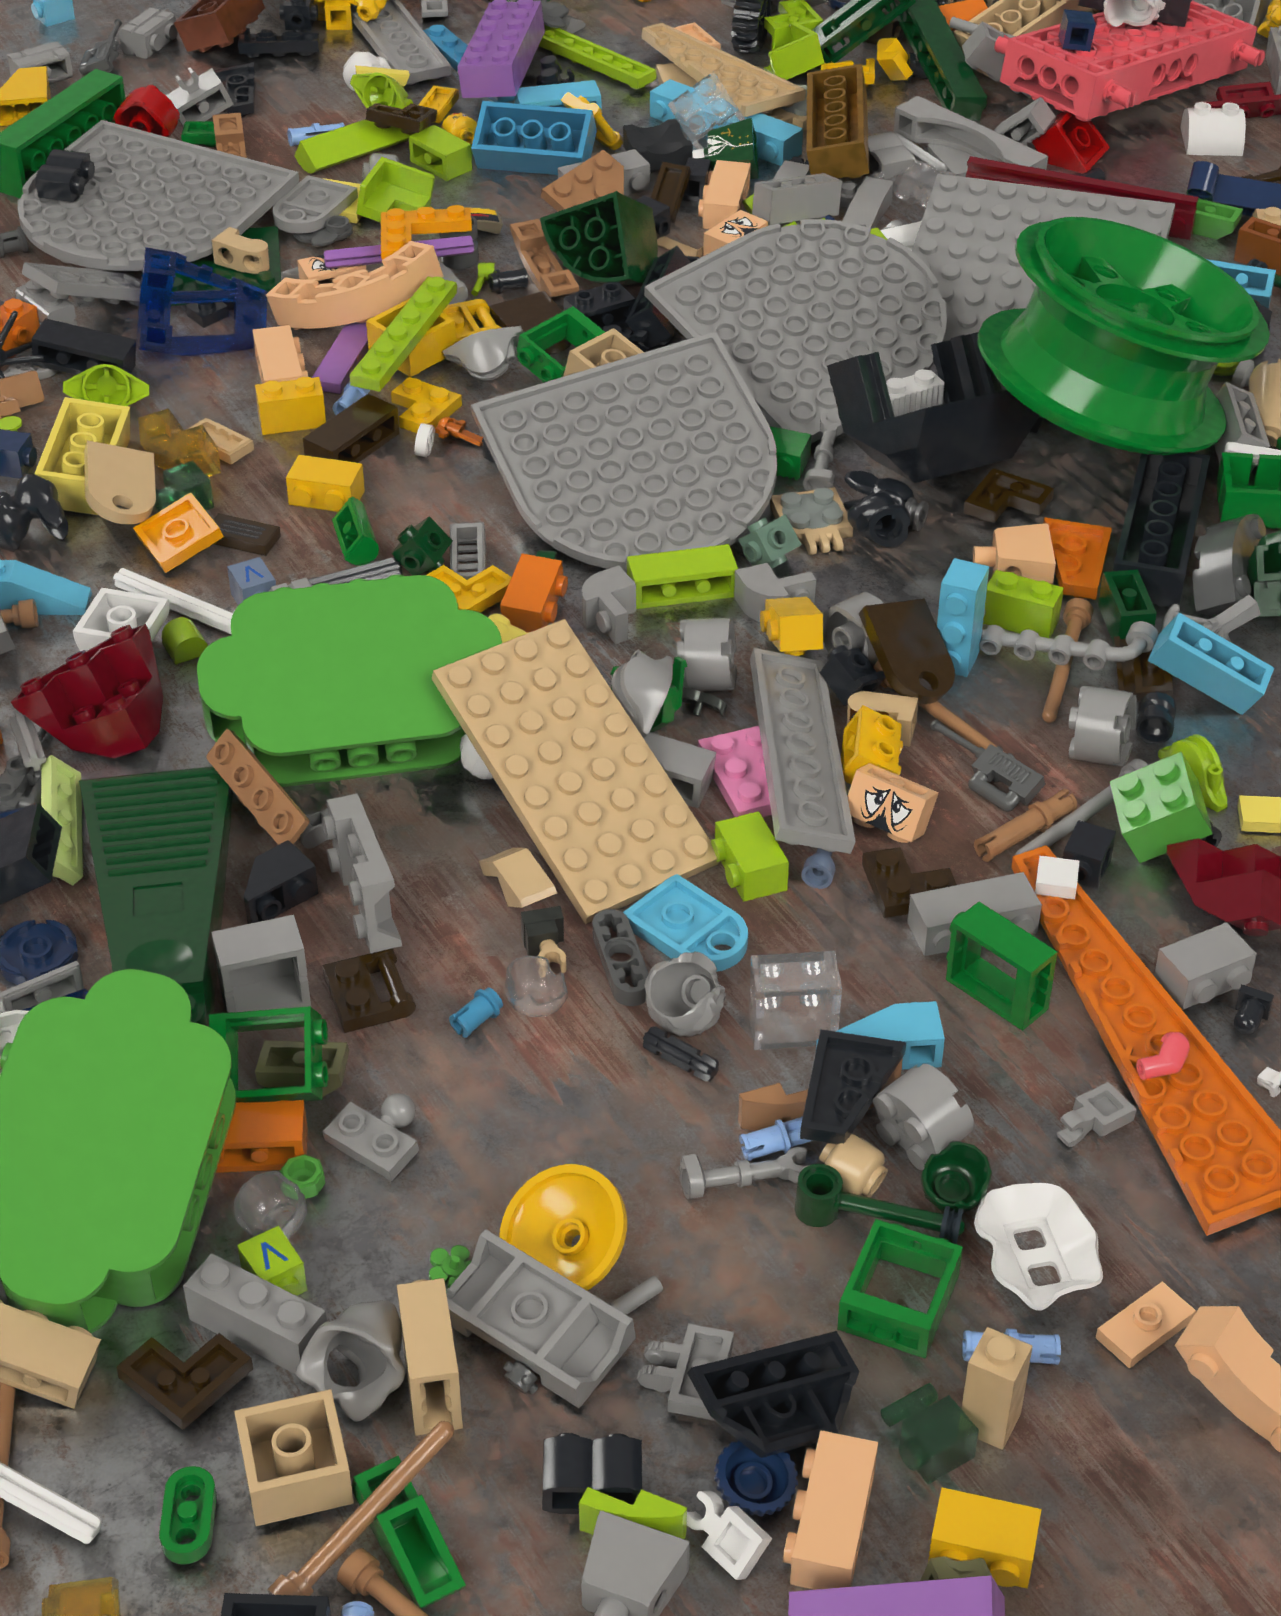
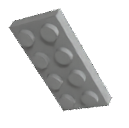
[22,262,160,306]

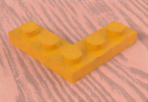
[381,205,472,260]

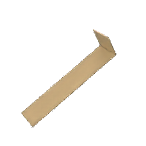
[657,236,703,257]

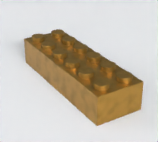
[806,64,869,179]

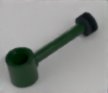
[794,1164,965,1244]

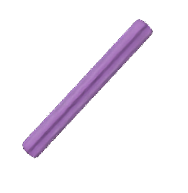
[324,236,474,269]

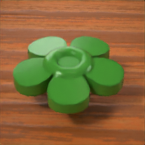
[428,1245,471,1288]

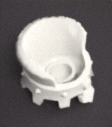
[1104,0,1166,27]

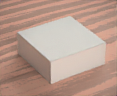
[1035,855,1079,900]

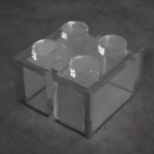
[668,71,745,149]
[749,951,842,1050]

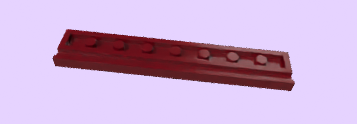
[966,156,1199,240]

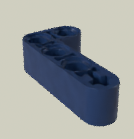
[1186,161,1281,217]

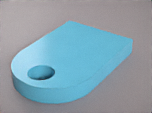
[623,874,748,972]

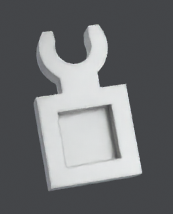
[687,1491,772,1580]

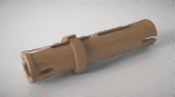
[974,789,1077,862]

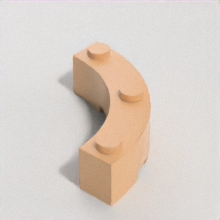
[266,241,444,330]
[1175,1306,1281,1453]

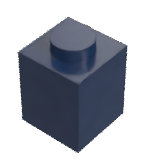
[1058,9,1096,52]
[0,429,37,479]

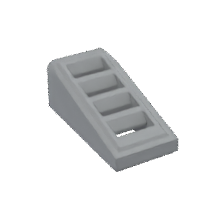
[450,522,486,580]

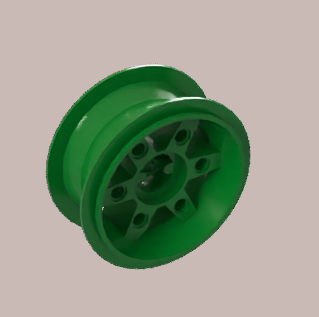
[978,217,1270,455]

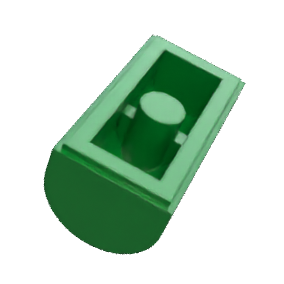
[332,497,379,566]

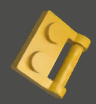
[561,92,623,150]
[442,299,502,343]

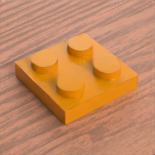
[133,492,224,573]

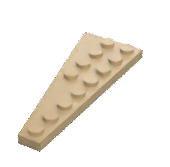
[642,23,806,117]

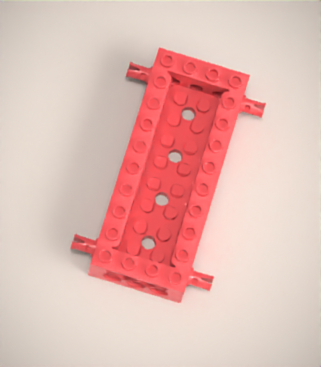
[994,1,1265,121]

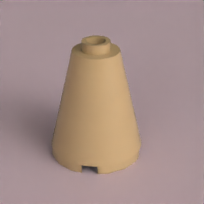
[1249,359,1281,447]

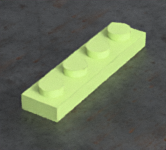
[41,755,83,886]

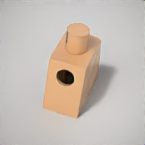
[973,523,1056,585]

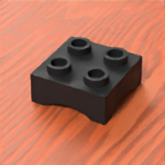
[623,118,693,173]

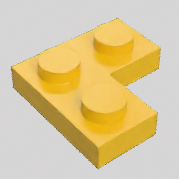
[391,377,462,433]
[427,565,512,613]

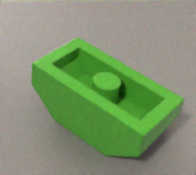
[1193,198,1243,240]

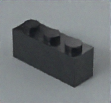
[32,318,136,375]

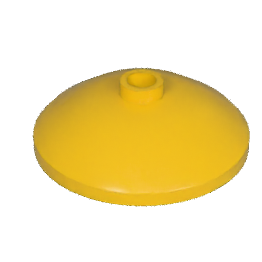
[499,1164,627,1291]

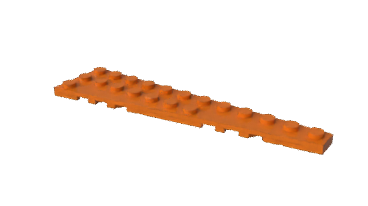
[1011,845,1281,1236]

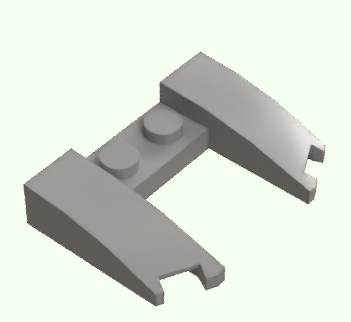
[773,160,893,229]

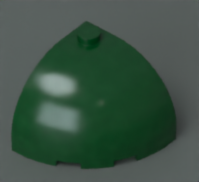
[540,191,658,286]

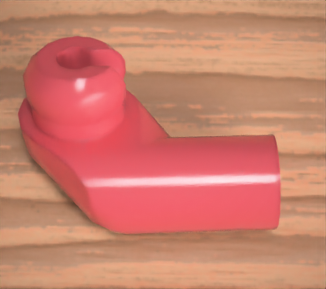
[1137,1032,1190,1080]

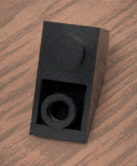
[244,840,319,924]

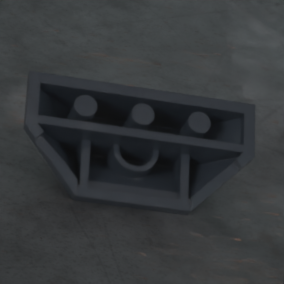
[687,1331,860,1458]

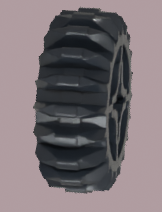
[731,0,772,54]

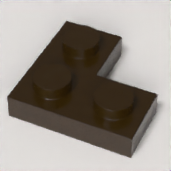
[365,103,437,135]
[963,468,1054,523]
[862,847,957,918]
[116,1333,253,1430]

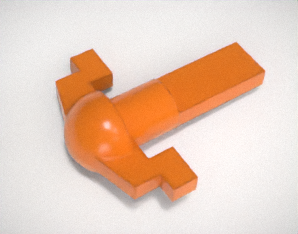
[435,417,483,447]

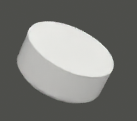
[414,423,435,458]

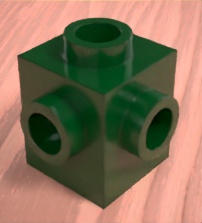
[391,516,453,575]

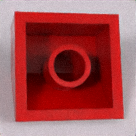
[1032,111,1110,174]

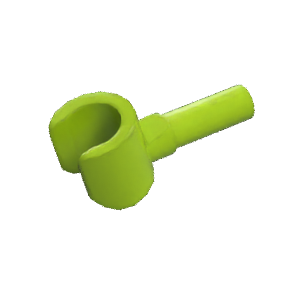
[471,262,495,296]

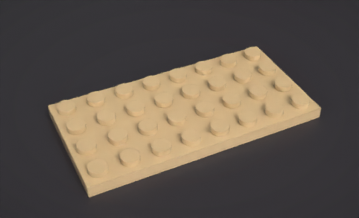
[432,619,719,924]

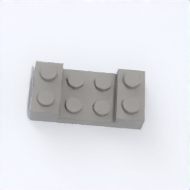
[322,793,402,953]
[446,1229,636,1408]

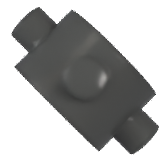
[503,1361,538,1394]

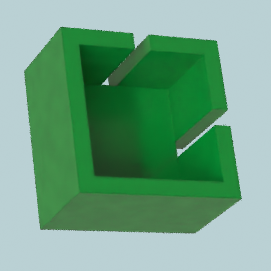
[1216,452,1281,529]

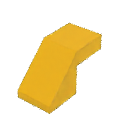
[314,0,353,30]
[877,38,913,81]

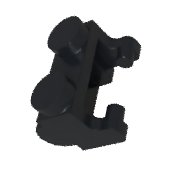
[536,55,575,86]

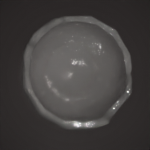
[505,955,568,1017]
[234,1171,308,1239]

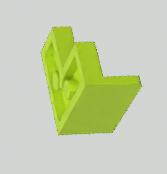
[764,0,823,50]
[764,22,824,80]
[356,157,435,223]

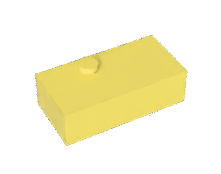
[34,397,130,515]

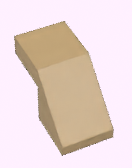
[479,847,557,908]

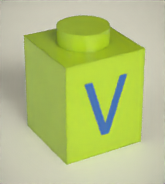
[237,1225,307,1296]

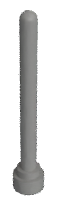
[1015,759,1148,855]

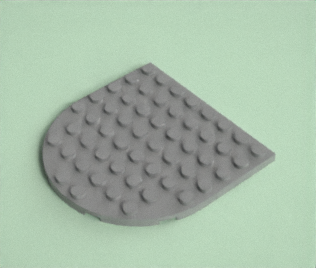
[17,120,299,271]
[912,174,1175,341]
[644,219,947,444]
[471,331,777,571]

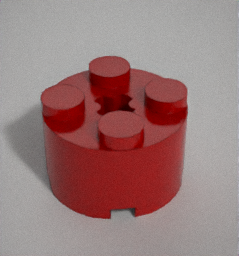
[113,85,180,138]

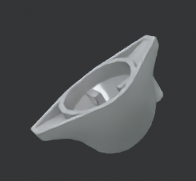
[443,326,523,381]
[611,649,673,737]

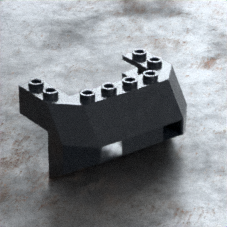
[827,332,1040,483]

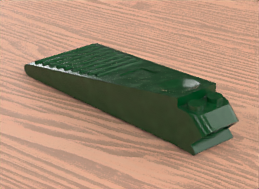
[79,766,233,1027]

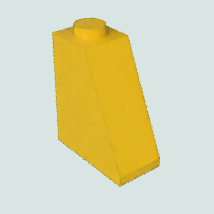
[0,66,51,126]

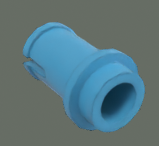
[449,987,503,1038]

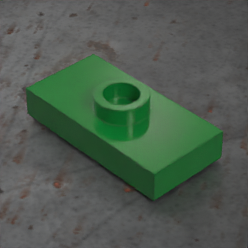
[181,121,216,147]

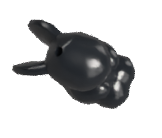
[843,470,914,547]
[0,473,68,552]

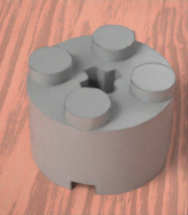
[822,592,884,667]
[677,617,737,692]
[1069,686,1137,766]
[873,1063,974,1170]

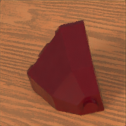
[1166,838,1281,937]

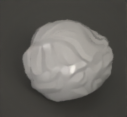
[644,951,726,1037]

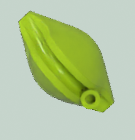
[350,73,413,109]
[63,364,149,406]
[1158,734,1228,812]

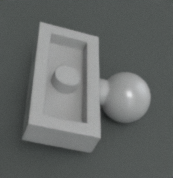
[322,1093,419,1181]

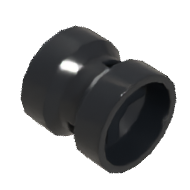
[1136,692,1177,744]

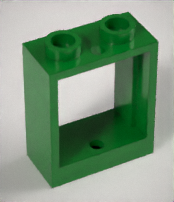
[516,306,605,383]
[946,901,1058,1031]
[209,1006,329,1103]
[837,1219,963,1359]

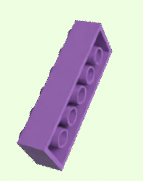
[457,0,545,98]

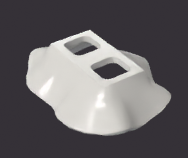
[974,1183,1103,1311]

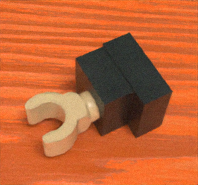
[521,906,566,976]

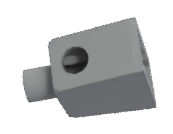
[581,1510,690,1616]

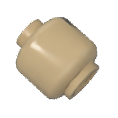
[819,1134,888,1198]

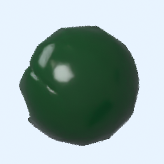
[921,1141,992,1213]

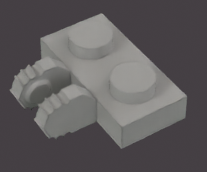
[636,1323,734,1421]

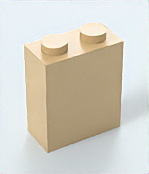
[397,1278,463,1436]

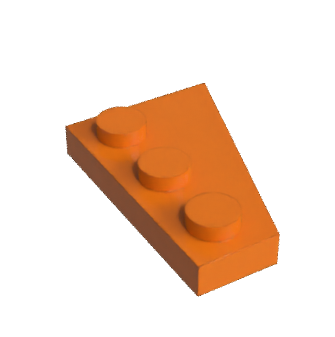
[1043,517,1112,600]

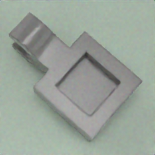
[1057,1082,1137,1147]

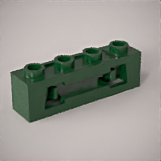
[812,0,916,63]

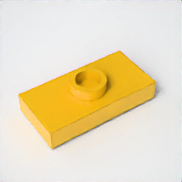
[418,85,459,123]

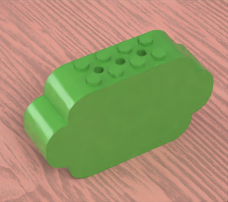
[197,575,502,787]
[0,969,236,1333]

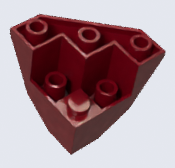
[11,624,163,758]

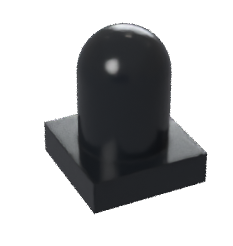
[904,53,928,83]
[1234,984,1274,1035]

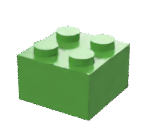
[1110,751,1213,863]

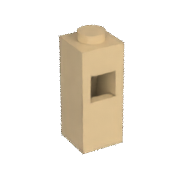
[958,1327,1033,1450]

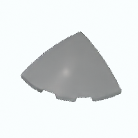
[1192,0,1270,29]

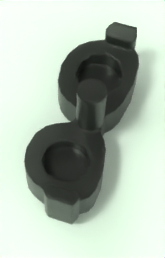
[682,688,727,717]

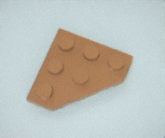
[541,149,624,212]

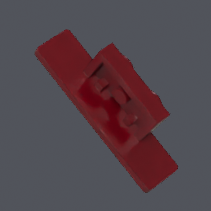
[1206,81,1281,119]

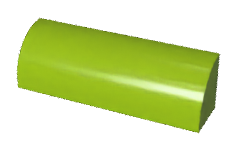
[294,119,409,174]

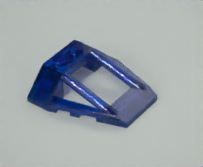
[136,247,268,356]

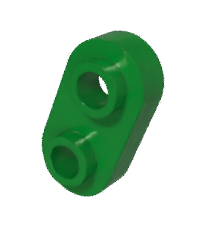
[159,1466,217,1564]

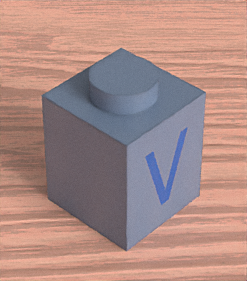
[227,557,276,605]

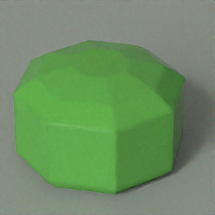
[280,1154,326,1200]

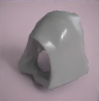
[296,1300,405,1422]

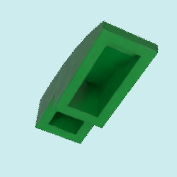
[351,1455,466,1609]

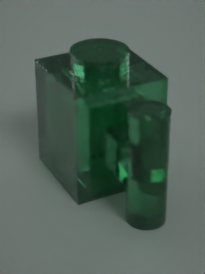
[154,461,214,512]
[880,1383,979,1484]

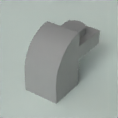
[734,563,816,622]
[582,565,636,644]

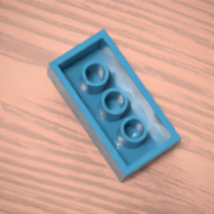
[471,101,597,175]

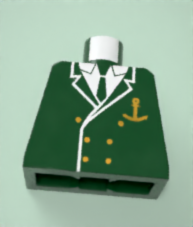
[692,118,759,179]

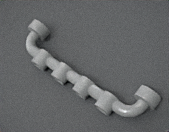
[979,610,1158,670]

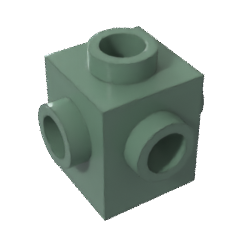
[738,514,802,568]

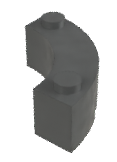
[1193,514,1266,616]

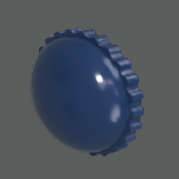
[714,1441,798,1517]

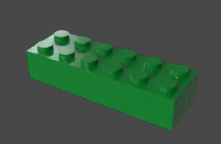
[0,69,126,199]

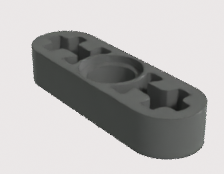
[592,909,649,1006]

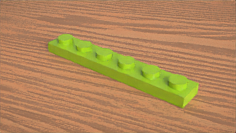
[538,24,656,89]
[349,276,457,392]

